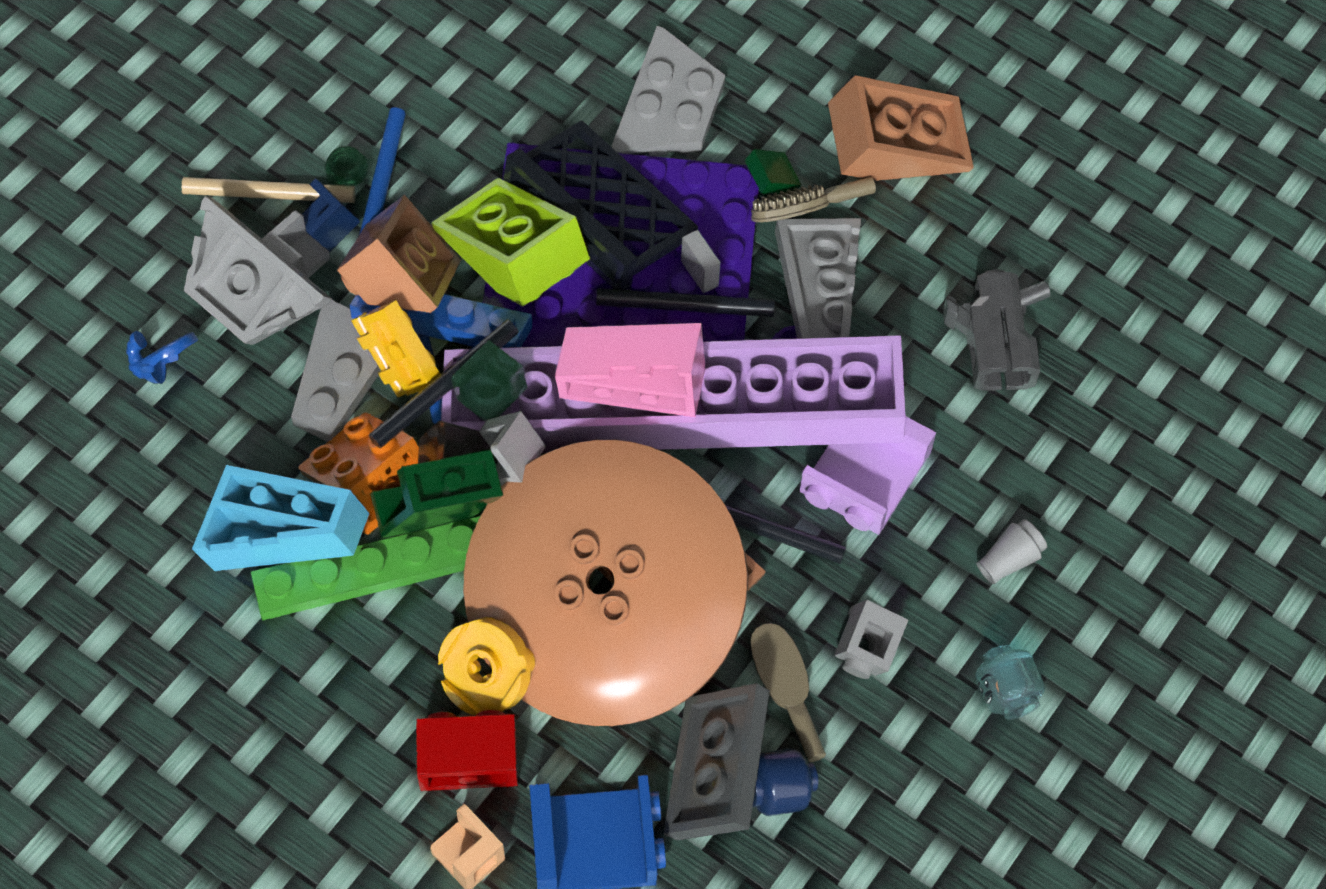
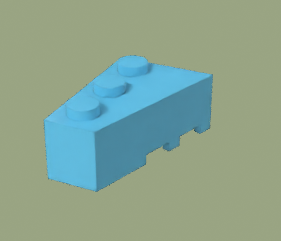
[192,465,370,571]

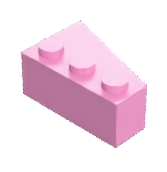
[555,323,705,417]

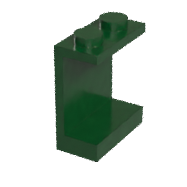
[370,450,503,538]

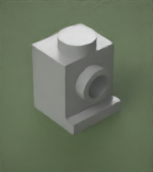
[834,600,908,679]

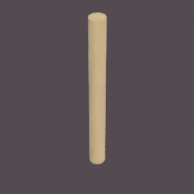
[182,177,355,203]

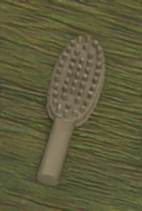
[751,177,876,223]
[751,623,826,762]

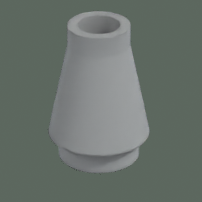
[976,519,1047,584]

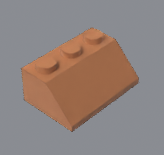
[337,194,461,313]

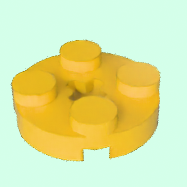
[438,617,535,715]

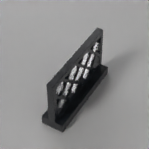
[503,120,698,290]

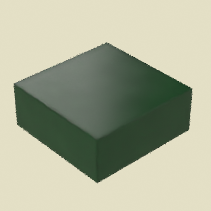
[745,149,801,195]

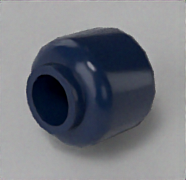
[753,748,819,817]

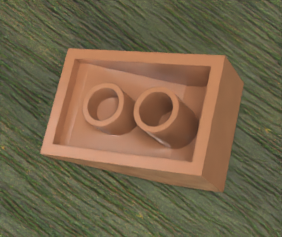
[828,75,974,181]

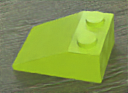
[431,178,590,307]

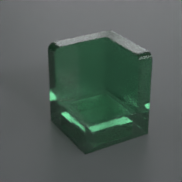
[451,340,528,422]

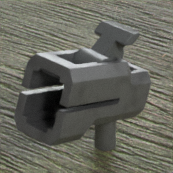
[943,269,1050,391]

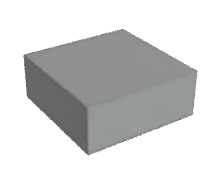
[681,230,720,293]

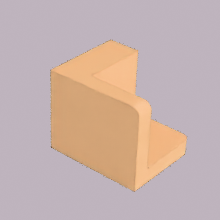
[430,804,505,889]

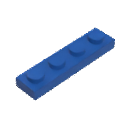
[350,294,533,348]

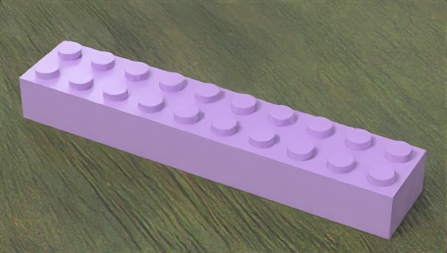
[441,336,906,456]

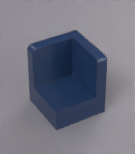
[302,178,360,252]

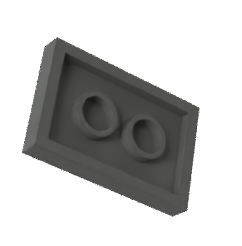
[663,683,770,841]

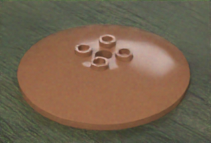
[463,440,748,726]

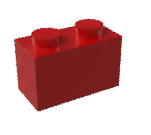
[416,710,518,791]

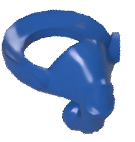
[126,331,198,384]

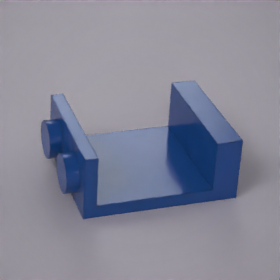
[530,775,666,889]

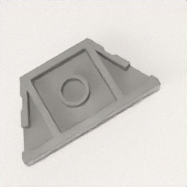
[611,26,725,157]
[184,196,332,345]

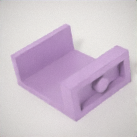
[800,417,936,535]

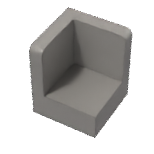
[262,210,330,278]
[479,411,546,486]

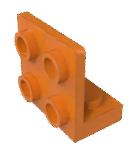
[298,412,427,535]

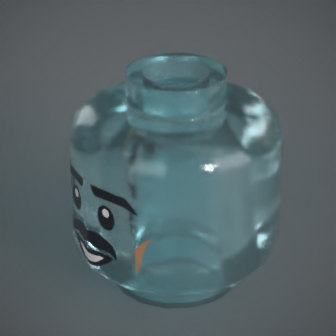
[975,645,1046,720]

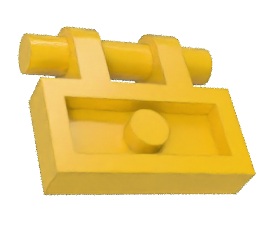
[351,300,441,398]

